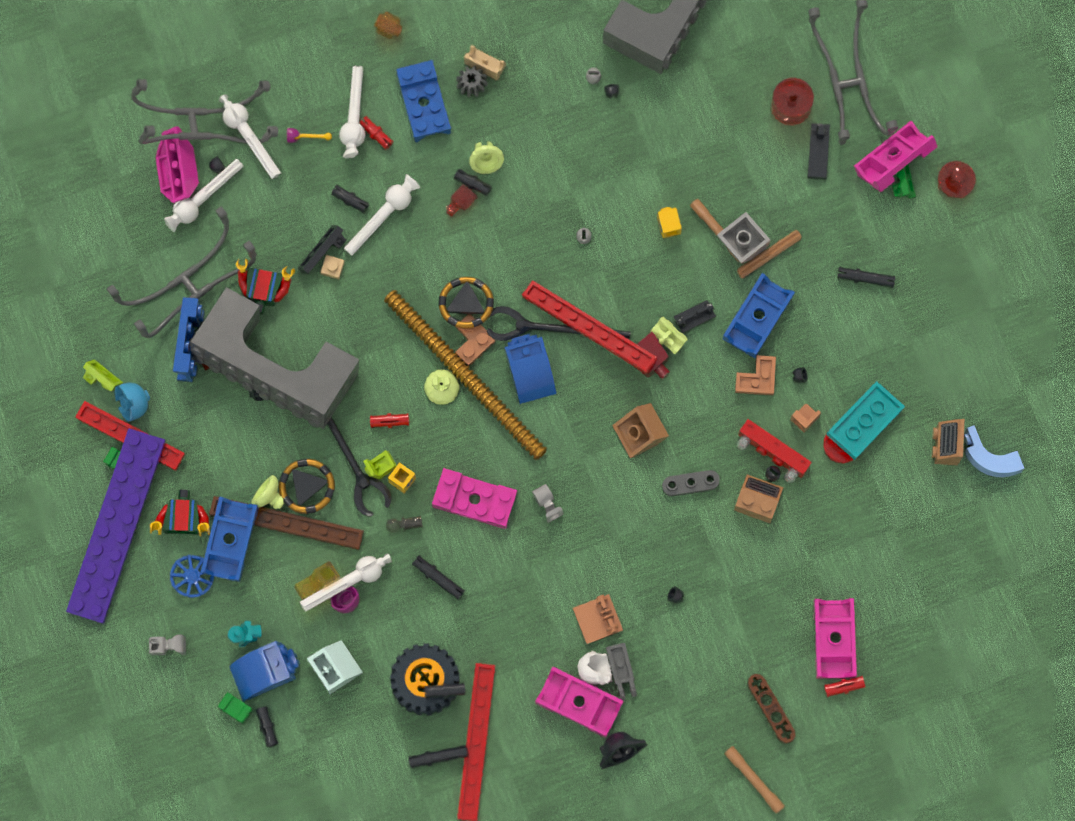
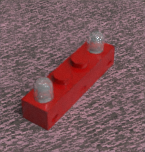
[736,419,812,483]

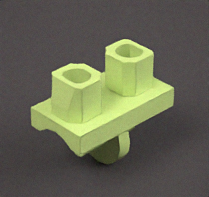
[650,317,688,354]

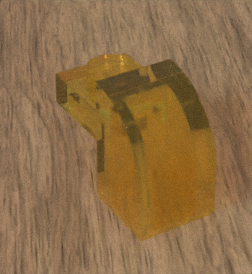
[294,561,340,600]

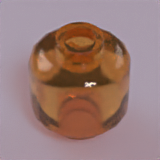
[374,12,403,39]

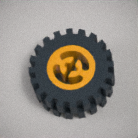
[390,643,460,716]

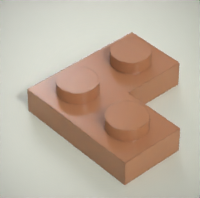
[455,314,496,366]
[735,355,776,395]

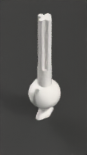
[339,66,365,158]
[219,95,281,179]
[164,159,243,232]
[344,174,420,256]
[300,554,392,612]

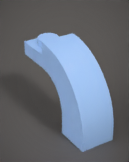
[964,426,1024,477]

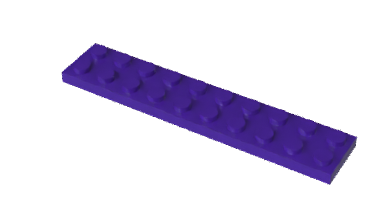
[66,428,166,624]

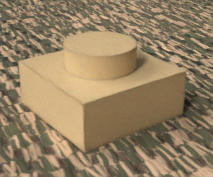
[321,255,345,279]

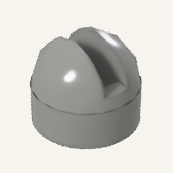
[586,68,601,84]
[576,228,591,244]

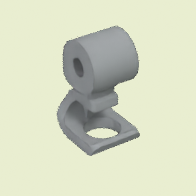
[532,484,564,523]
[149,635,186,655]

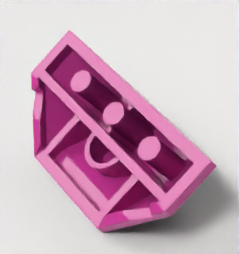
[156,126,199,203]

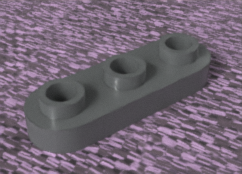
[662,470,720,496]

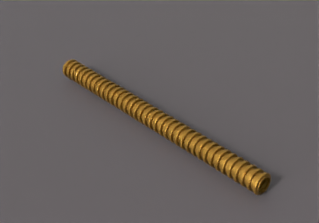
[384,290,547,460]

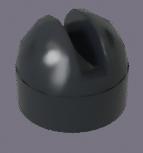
[604,84,620,98]
[209,156,225,172]
[792,367,808,383]
[765,466,781,482]
[667,586,684,604]

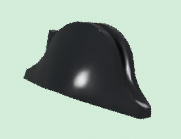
[599,732,647,769]

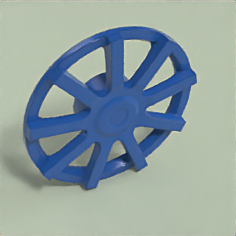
[170,555,214,598]

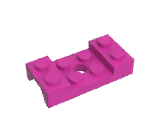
[854,121,938,192]
[432,468,517,529]
[813,598,857,679]
[535,667,623,738]

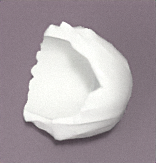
[578,651,612,685]

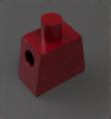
[630,332,670,380]

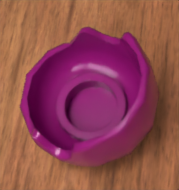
[330,586,360,614]

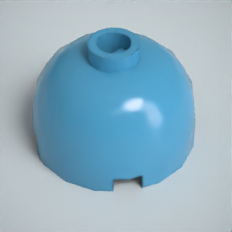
[114,382,150,421]

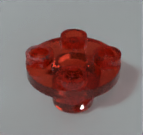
[938,161,976,198]

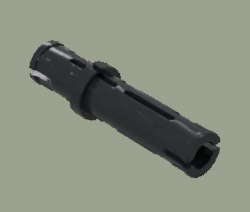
[837,266,896,288]
[412,555,465,600]
[408,745,469,769]

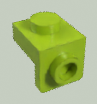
[363,450,397,479]

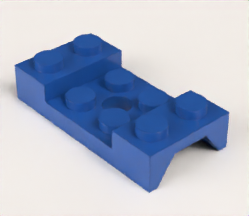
[396,60,451,142]
[723,273,795,358]
[173,297,205,382]
[201,497,259,582]

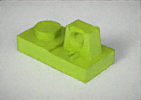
[83,360,123,391]

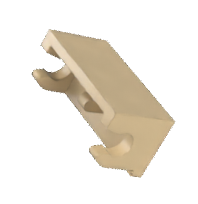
[464,45,506,80]

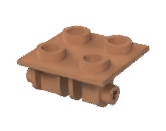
[573,594,623,644]

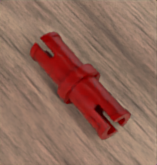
[359,116,394,150]
[370,413,409,428]
[824,676,865,697]

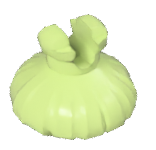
[469,142,504,174]
[424,369,460,405]
[251,475,284,509]

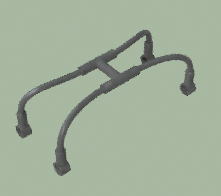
[808,0,898,145]
[131,79,278,144]
[106,206,257,338]

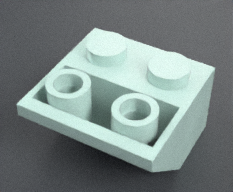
[307,640,363,694]

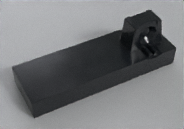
[807,123,830,180]
[297,225,346,274]

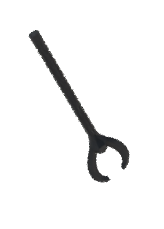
[487,306,630,341]
[327,417,392,517]

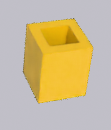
[657,207,682,238]
[388,462,416,494]

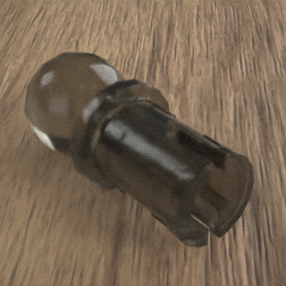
[386,515,423,533]

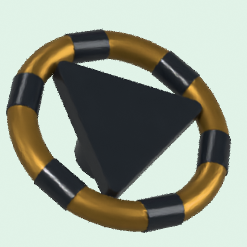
[438,277,494,329]
[279,458,335,514]

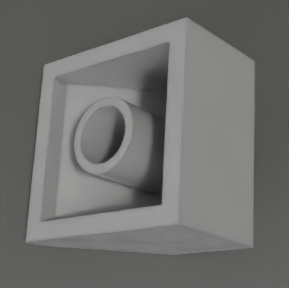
[717,212,770,264]

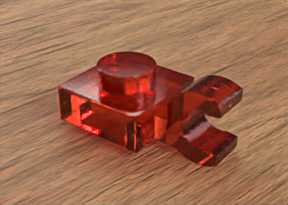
[446,184,477,217]

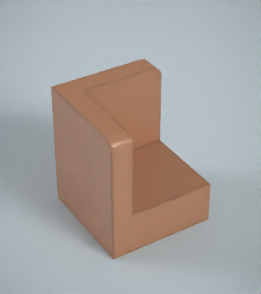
[790,404,821,433]

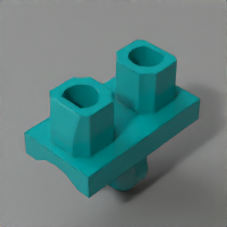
[227,621,262,647]

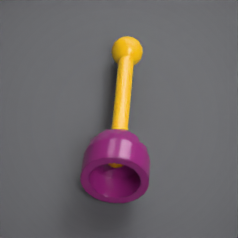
[287,128,332,143]

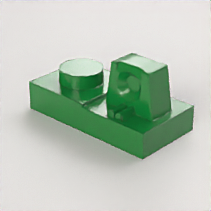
[892,163,916,199]

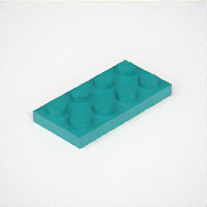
[826,381,905,460]

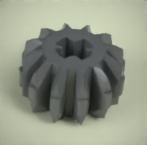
[456,65,487,98]

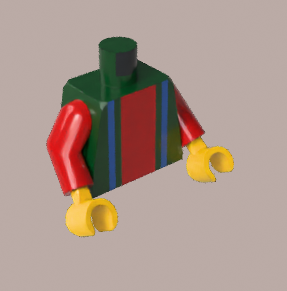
[236,259,295,315]
[150,489,211,536]

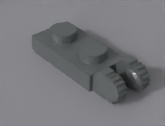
[606,642,637,700]

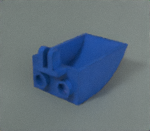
[504,334,557,404]
[229,641,300,702]

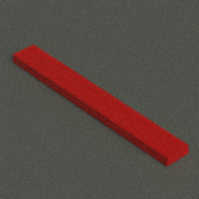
[522,280,658,374]
[457,663,495,821]

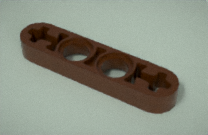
[748,674,795,744]

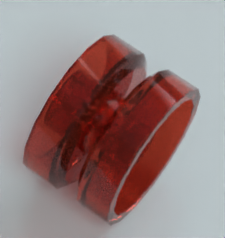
[771,78,814,125]

